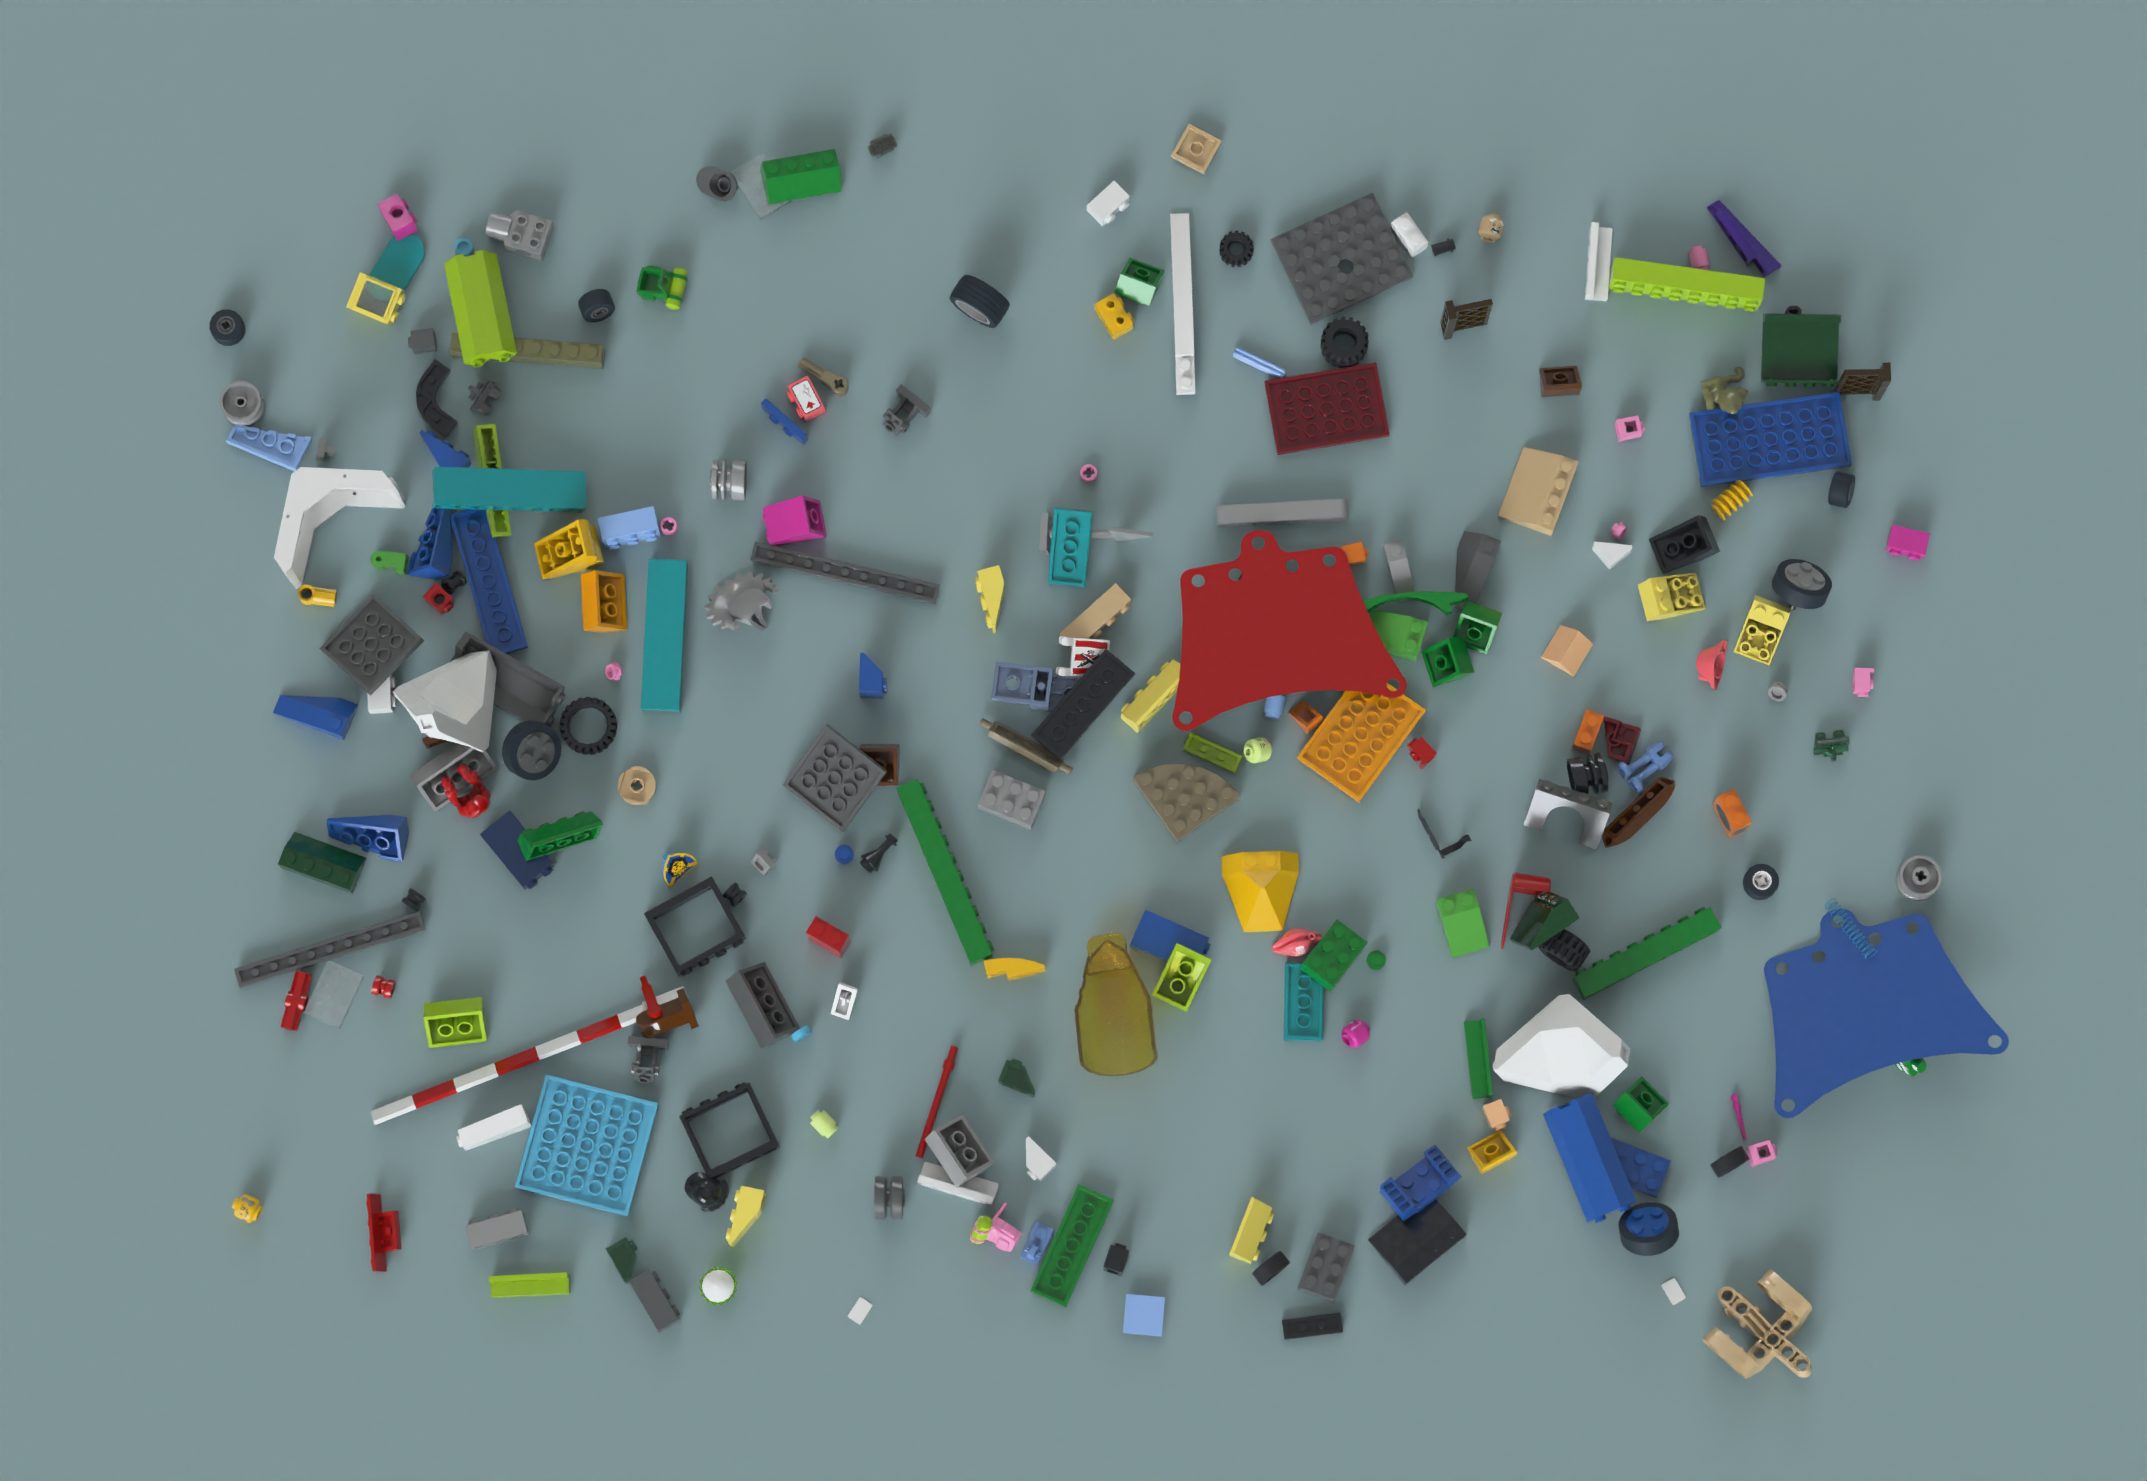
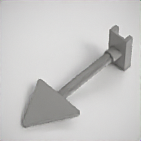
[1039,513,1153,554]

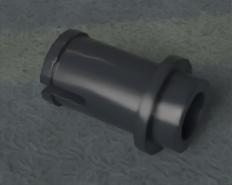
[1431,238,1456,257]

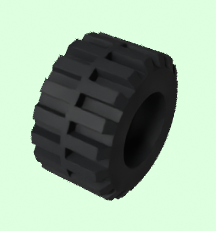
[1320,317,1369,368]
[1538,929,1591,971]

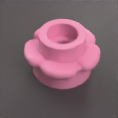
[1610,522,1628,540]
[605,662,623,681]

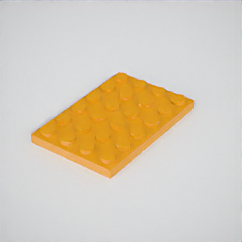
[1297,683,1426,803]

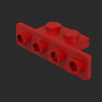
[366,1193,402,1272]

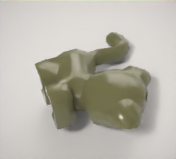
[1700,367,1748,414]

